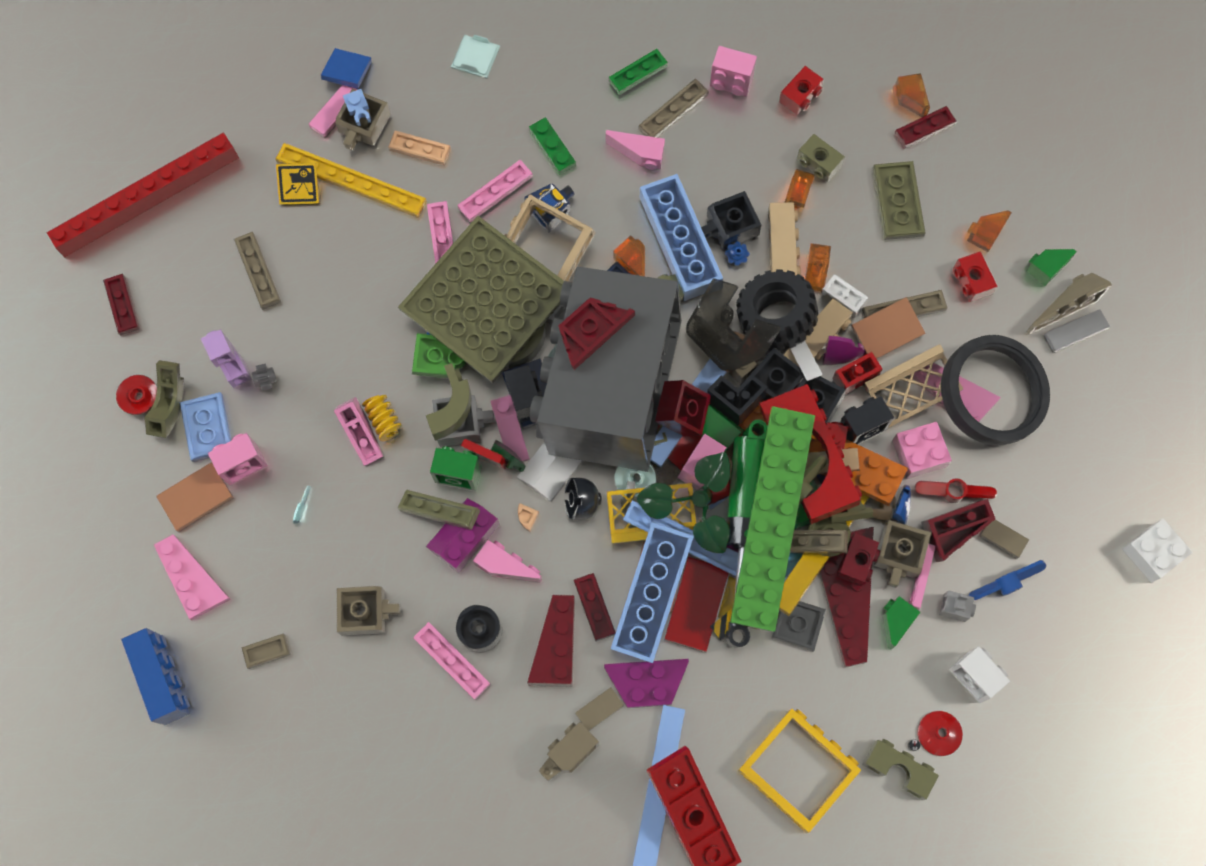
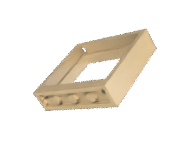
[505,194,596,281]

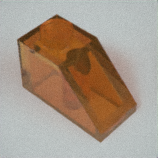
[893,73,930,118]
[785,169,815,208]
[967,210,1012,252]
[613,235,645,276]
[805,243,831,293]

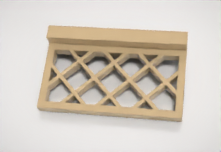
[863,344,963,428]

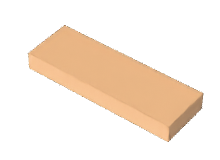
[388,130,451,166]

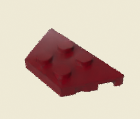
[558,297,636,370]

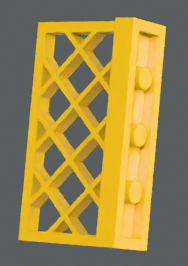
[607,483,696,543]

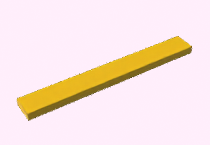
[275,143,427,218]
[779,494,870,616]

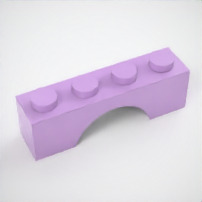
[201,329,252,388]

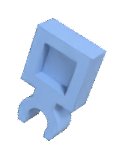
[343,89,371,126]

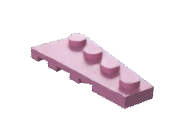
[910,363,1001,422]
[154,535,230,620]

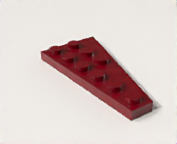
[819,527,874,668]

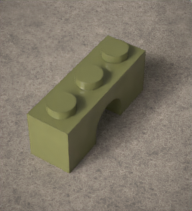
[862,739,939,800]

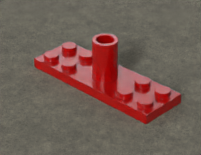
[646,746,742,866]

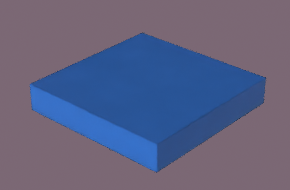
[321,48,372,89]

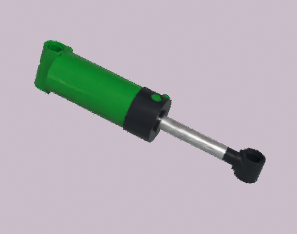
[725,420,768,648]

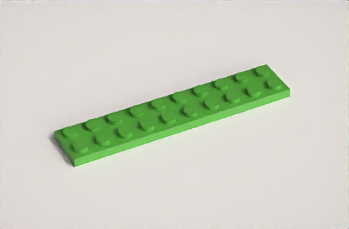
[730,406,815,632]

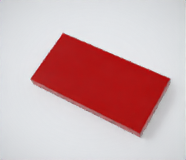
[664,557,729,653]

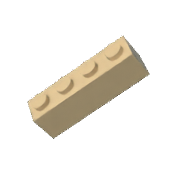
[768,202,801,275]
[784,298,853,366]

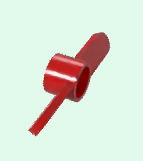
[915,478,997,503]

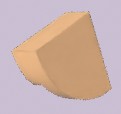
[518,503,539,532]

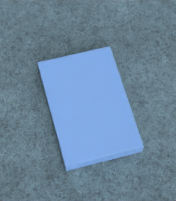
[180,392,231,462]

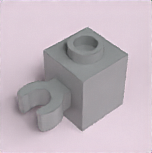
[939,590,976,622]

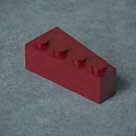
[527,595,575,687]

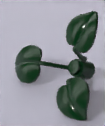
[637,452,730,553]

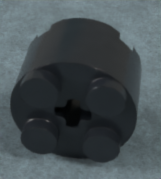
[456,605,502,652]

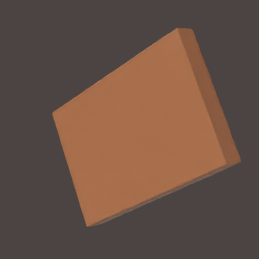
[851,297,926,359]
[156,462,234,532]

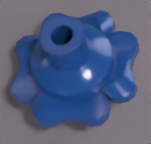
[725,241,750,266]

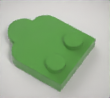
[412,333,466,378]

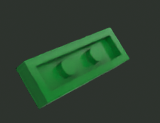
[609,49,668,95]
[529,117,576,175]

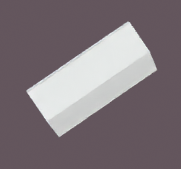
[517,443,582,502]

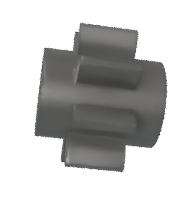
[252,363,277,391]

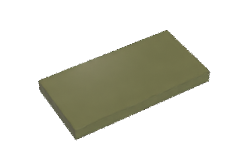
[873,161,926,240]

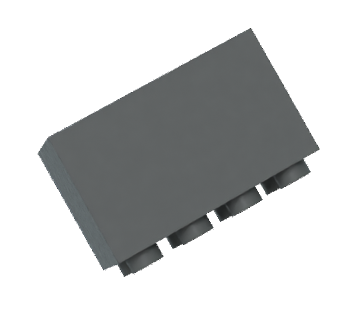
[530,266,682,472]

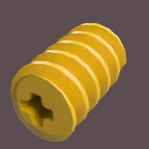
[362,395,402,442]

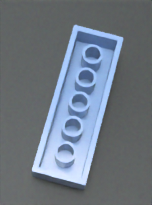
[639,174,723,301]
[611,522,694,663]

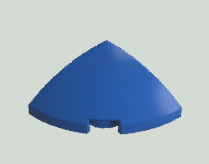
[892,484,911,525]

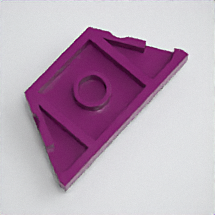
[604,659,689,708]

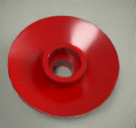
[116,375,157,415]
[918,711,963,756]

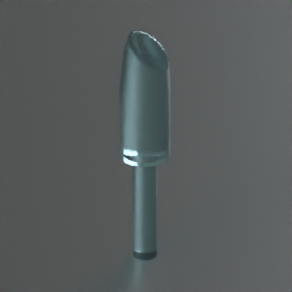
[292,485,311,524]

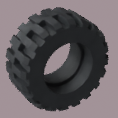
[736,269,819,351]

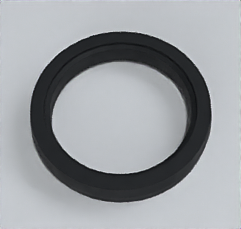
[941,335,1050,445]

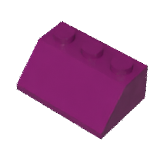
[426,498,500,573]

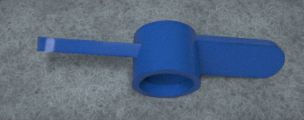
[969,560,1046,600]

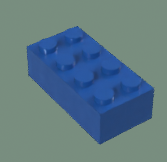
[121,628,190,725]

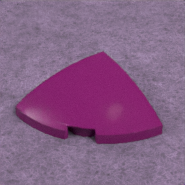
[823,336,864,365]

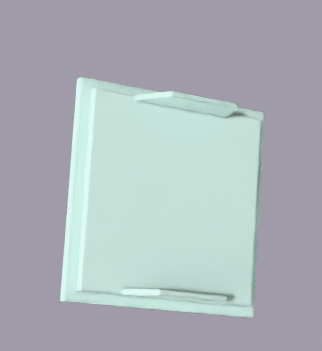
[451,34,500,78]

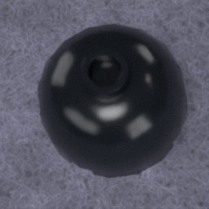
[565,478,602,520]

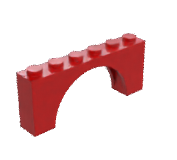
[760,384,862,524]

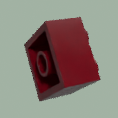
[655,380,711,436]

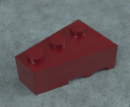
[921,499,996,562]

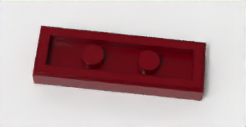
[895,106,957,149]
[103,273,140,336]
[574,573,616,642]

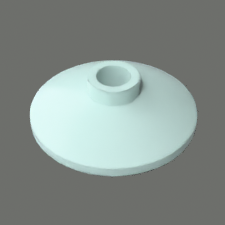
[615,465,656,497]

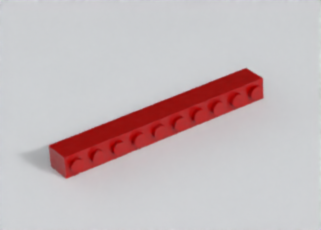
[46,132,239,258]

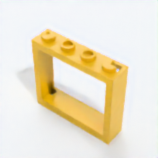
[738,709,861,833]

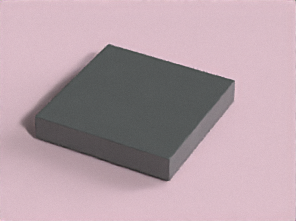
[771,601,826,652]

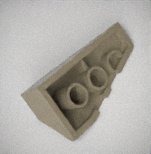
[1026,273,1112,335]

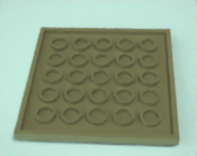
[398,216,564,383]

